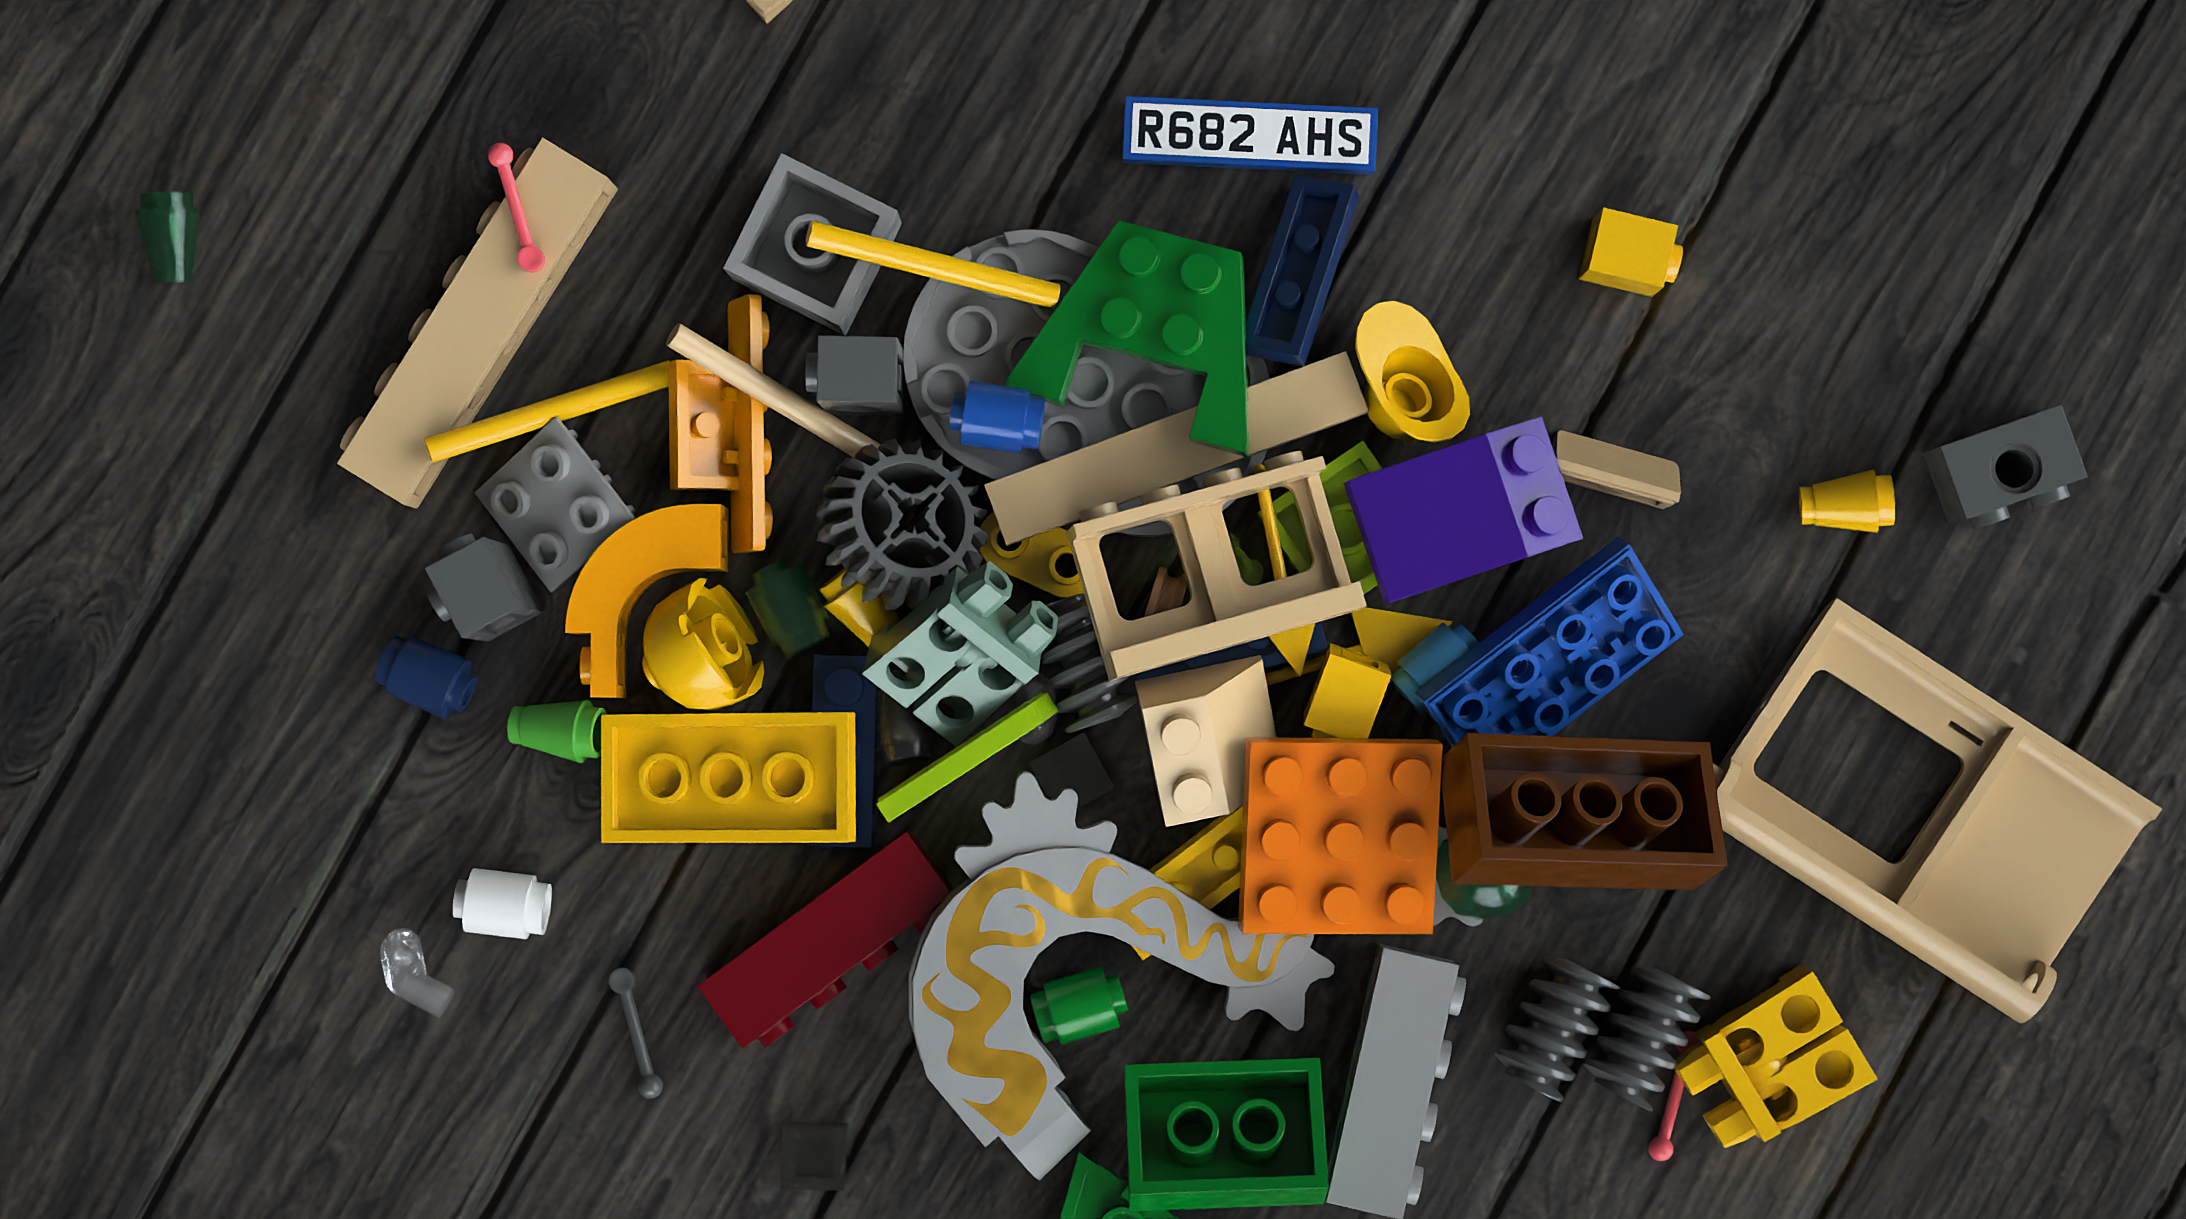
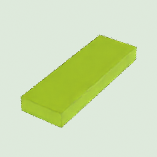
[876,692,1059,823]

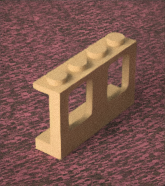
[1066,451,1367,681]

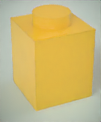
[1578,207,1683,297]
[1304,643,1391,739]

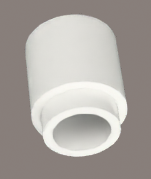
[453,868,552,939]

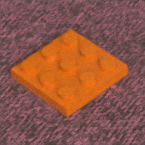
[1238,737,1443,934]

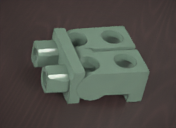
[862,561,1058,747]

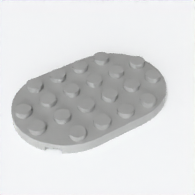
[903,229,1270,537]

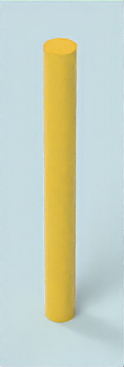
[805,221,1060,309]
[424,360,670,463]

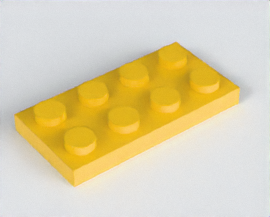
[601,712,856,843]

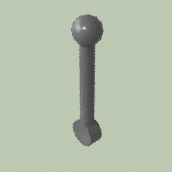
[609,968,663,1099]

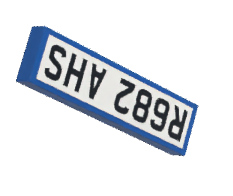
[1122,96,1378,175]

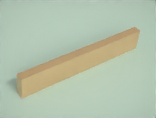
[984,351,1369,546]

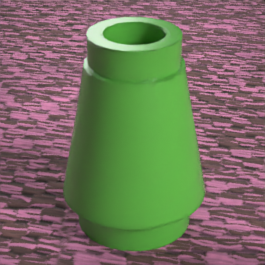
[507,700,607,763]

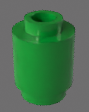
[1030,965,1129,1045]

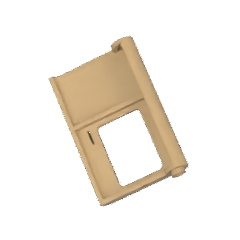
[1713,598,2162,1023]

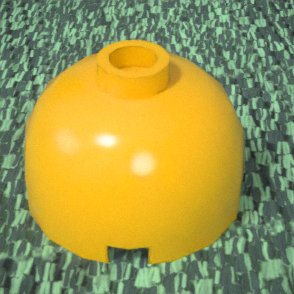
[642,578,764,710]

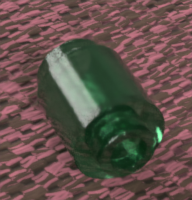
[745,559,831,658]

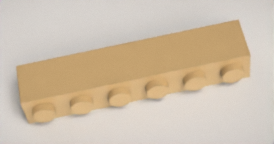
[337,137,618,509]

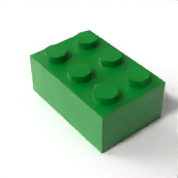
[1124,1058,1329,1211]

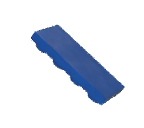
[1415,536,1684,748]

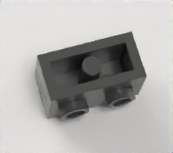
[425,534,544,642]

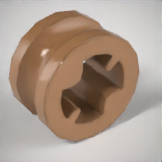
[1144,566,1188,617]

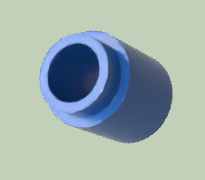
[949,381,1046,454]

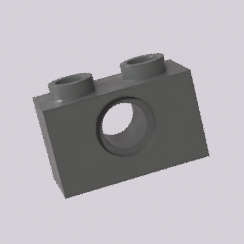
[805,336,905,417]
[1923,404,2088,530]

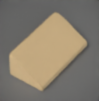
[1552,431,1681,509]

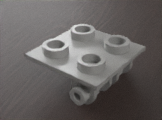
[475,417,635,592]

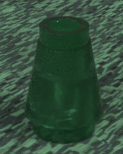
[134,192,201,283]

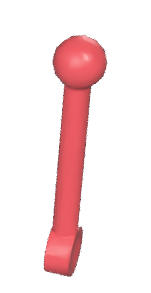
[488,142,545,273]
[1648,1030,1699,1161]

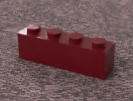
[697,830,953,1049]

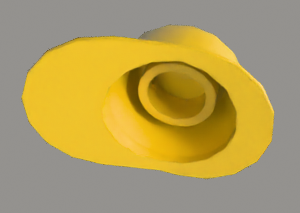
[1355,301,1470,445]

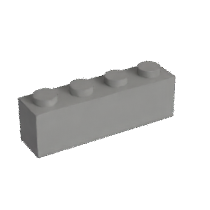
[1325,943,1466,1219]

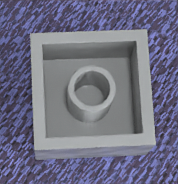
[723,153,902,336]

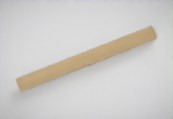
[666,323,881,458]

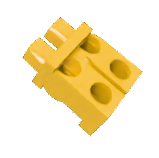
[1674,965,1878,1148]

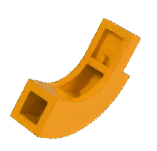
[565,504,729,698]

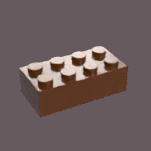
[1441,733,1728,890]

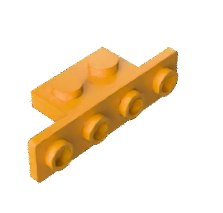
[668,294,773,554]

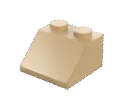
[1135,655,1277,827]

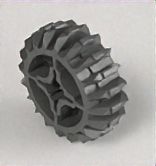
[815,438,989,612]

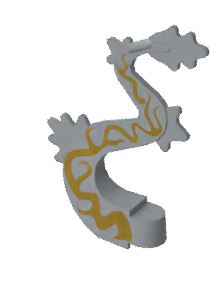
[908,771,1485,1181]

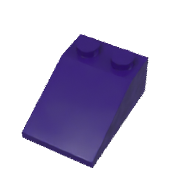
[1344,416,1583,605]

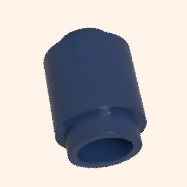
[375,636,477,719]

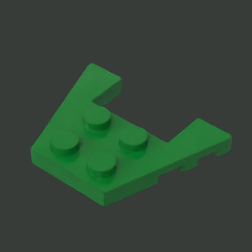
[1005,220,1250,457]

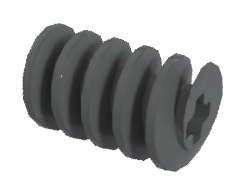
[1041,593,1139,734]
[1493,956,1621,1102]
[1582,967,1711,1112]

